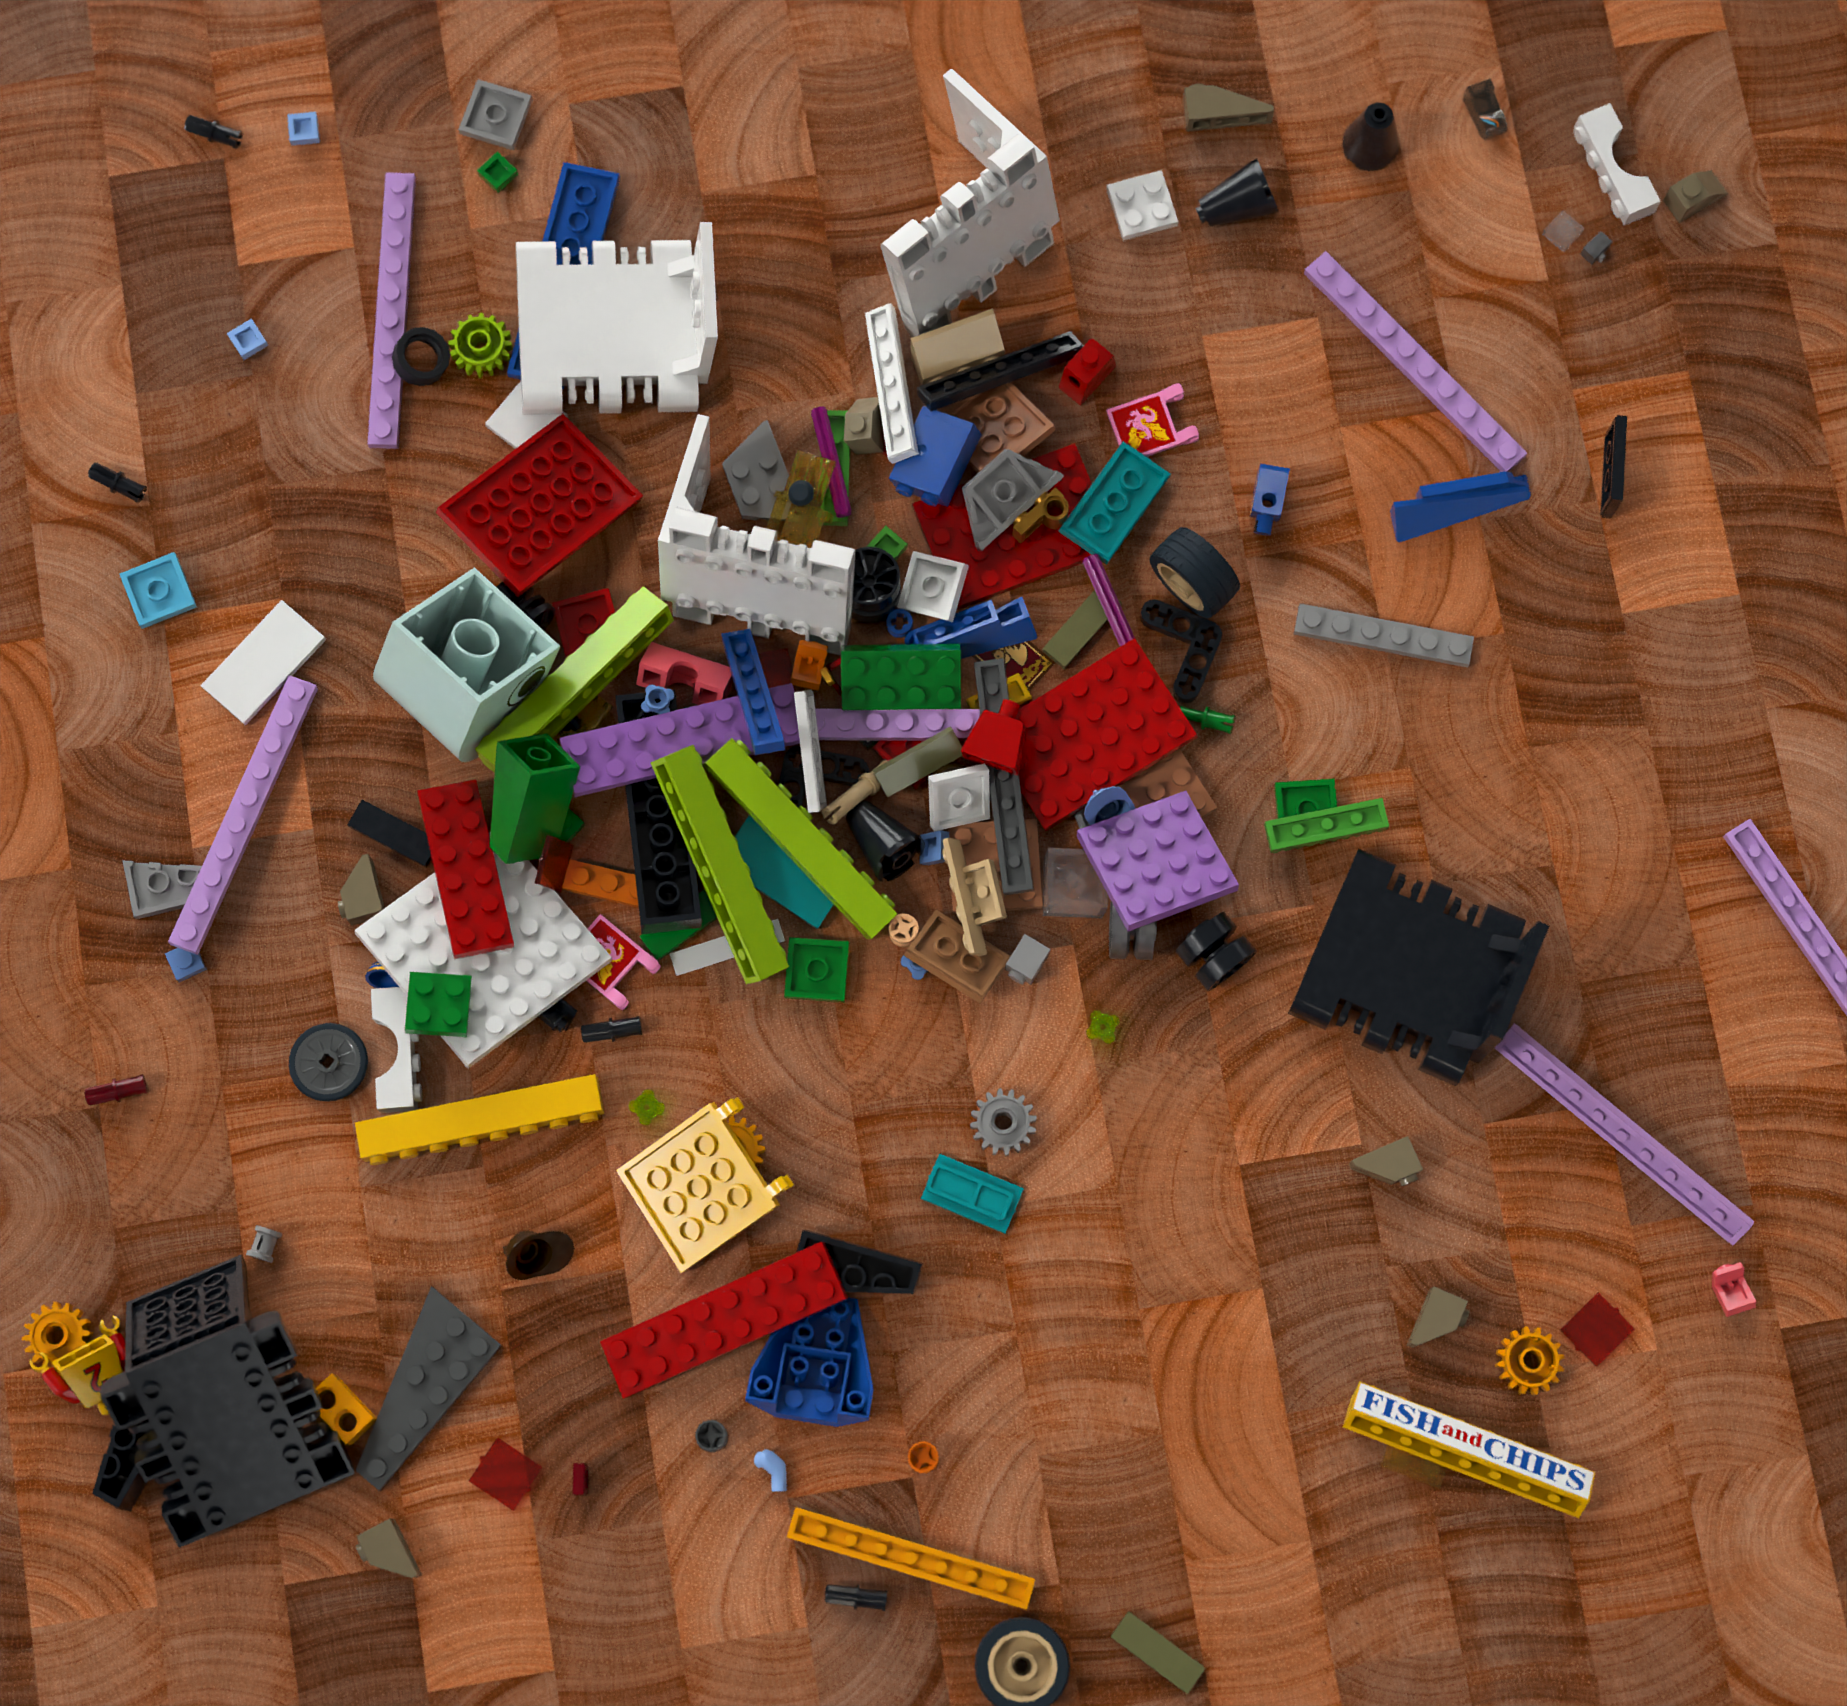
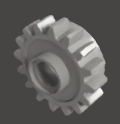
[970,1088,1037,1157]

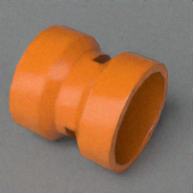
[908,1441,939,1474]

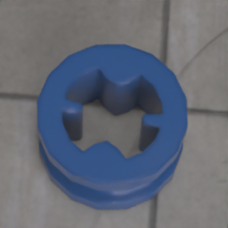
[886,609,913,638]

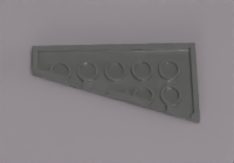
[356,1286,502,1491]

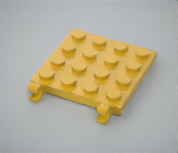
[616,1097,794,1273]

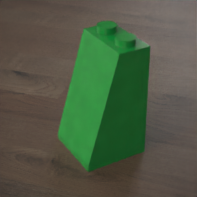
[490,733,581,864]

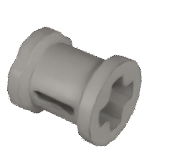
[246,1225,282,1263]

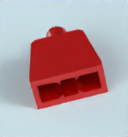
[1059,338,1116,406]
[961,699,1026,776]

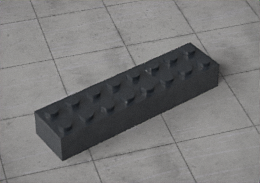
[615,689,702,934]

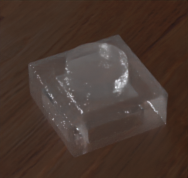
[1542,210,1585,252]

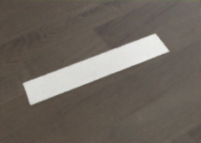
[670,919,785,976]

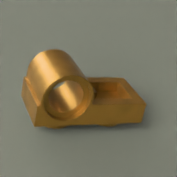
[1013,487,1069,543]

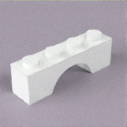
[1574,103,1661,225]
[371,987,422,1113]

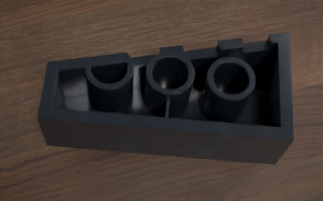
[796,1229,923,1294]
[92,1425,154,1512]

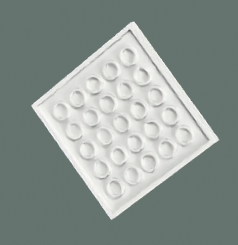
[355,832,612,1068]

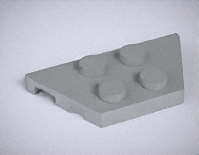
[722,420,806,525]
[962,449,1064,551]

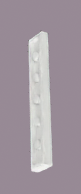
[865,303,918,464]

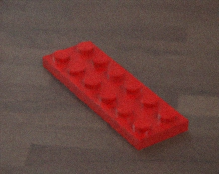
[417,779,514,959]

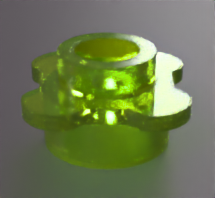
[1086,1010,1120,1044]
[628,1089,665,1126]

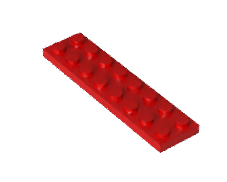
[600,1241,848,1399]

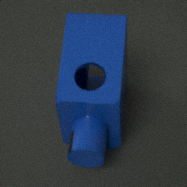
[1250,464,1290,536]

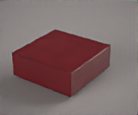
[572,1463,589,1496]

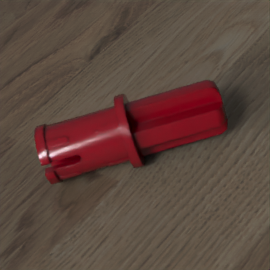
[84,1074,148,1106]

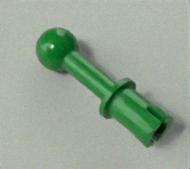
[1178,705,1235,734]

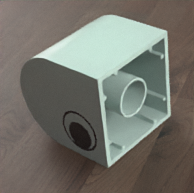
[373,567,560,762]

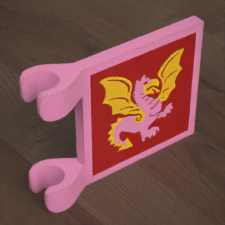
[1106,383,1199,457]
[586,914,661,1010]

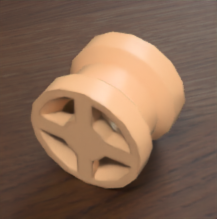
[889,913,919,947]

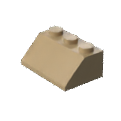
[911,308,1005,385]

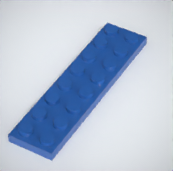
[507,162,620,389]

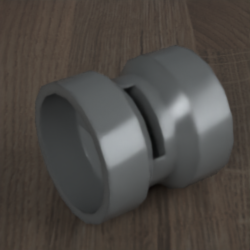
[695,1420,728,1452]

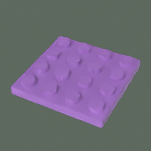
[1077,791,1239,932]

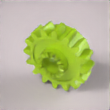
[448,313,513,378]

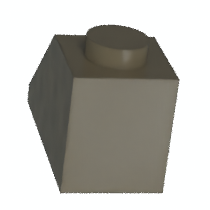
[1663,170,1728,223]
[844,397,884,455]
[338,854,385,926]
[1349,1136,1424,1187]
[1407,1286,1470,1348]
[356,1518,422,1578]

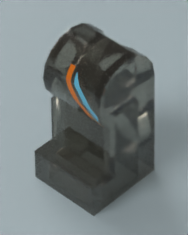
[1463,78,1508,140]

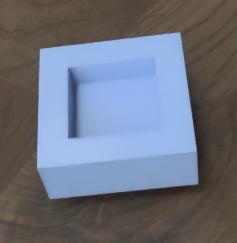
[287,112,320,146]
[227,319,268,360]

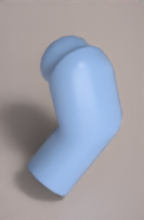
[754,1449,787,1492]

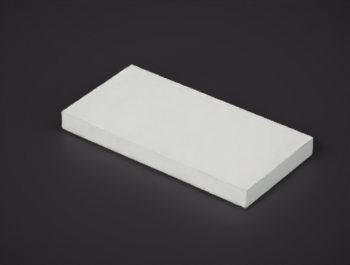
[201,600,326,726]
[794,690,827,813]

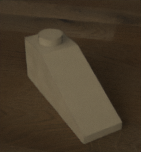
[1183,84,1274,132]

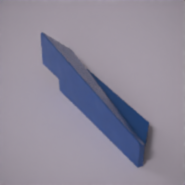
[1390,471,1531,542]
[904,597,1037,659]

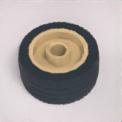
[1149,527,1240,619]
[975,1617,1070,1706]

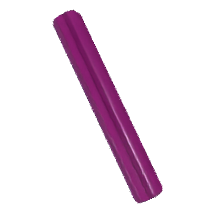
[811,406,851,518]
[1083,554,1135,646]

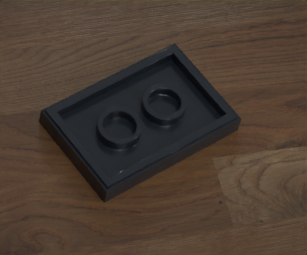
[1600,415,1627,518]

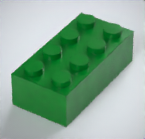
[841,644,961,710]

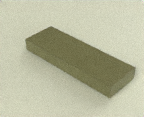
[1042,590,1122,670]
[872,726,962,797]
[1110,1611,1205,1694]

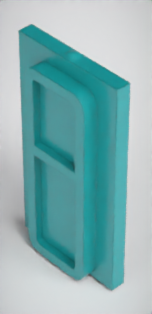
[921,1153,1024,1234]

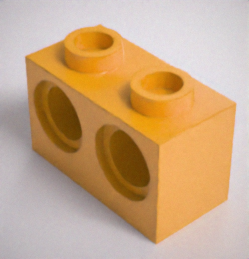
[316,1373,377,1445]

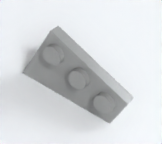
[122,860,202,919]

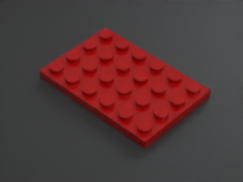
[436,413,644,597]
[912,443,1118,611]
[1015,638,1198,832]

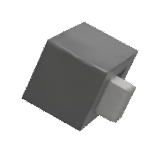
[1581,231,1612,264]

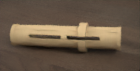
[822,760,888,824]

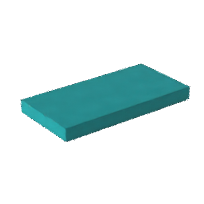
[1058,441,1171,565]
[735,815,834,929]

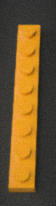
[787,1507,1035,1610]

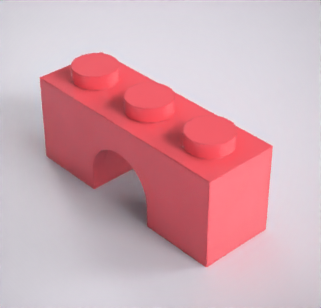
[636,642,733,705]

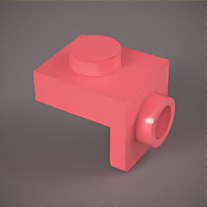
[1712,1263,1756,1317]

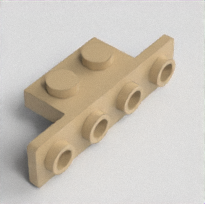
[942,837,1007,956]

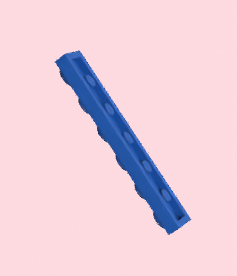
[721,629,785,755]

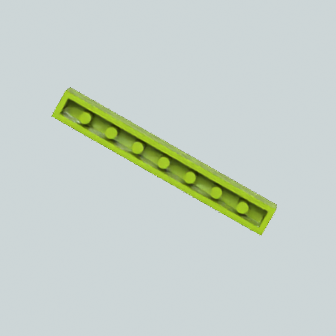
[475,586,674,773]
[703,738,897,940]
[650,745,789,984]

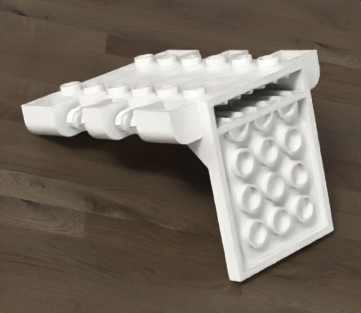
[880,69,1060,338]
[516,222,718,415]
[658,414,855,655]

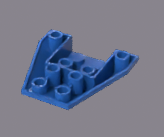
[745,1297,874,1427]

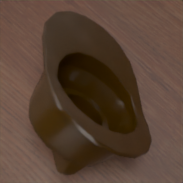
[503,1230,574,1280]

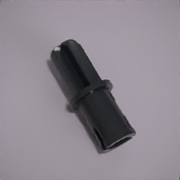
[184,115,243,149]
[88,462,147,503]
[581,1016,642,1043]
[824,1584,888,1611]

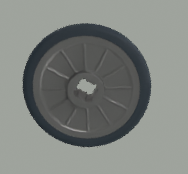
[289,1023,368,1101]

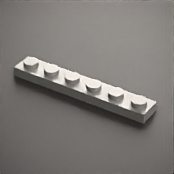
[1294,603,1474,668]

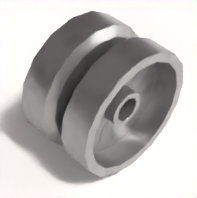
[1109,901,1157,960]

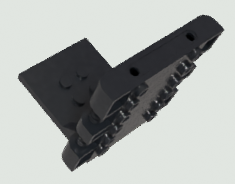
[1288,848,1550,1086]
[100,1255,355,1548]

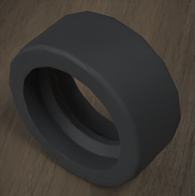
[392,327,451,386]

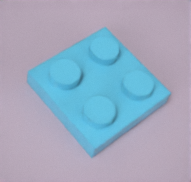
[119,552,197,629]

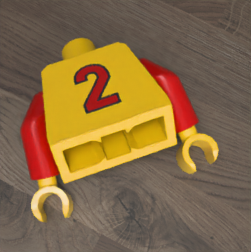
[30,1316,126,1415]

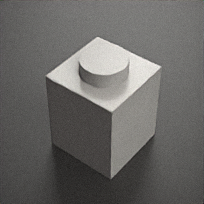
[1005,934,1050,985]

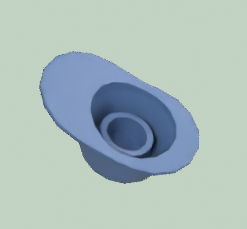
[1084,786,1136,825]

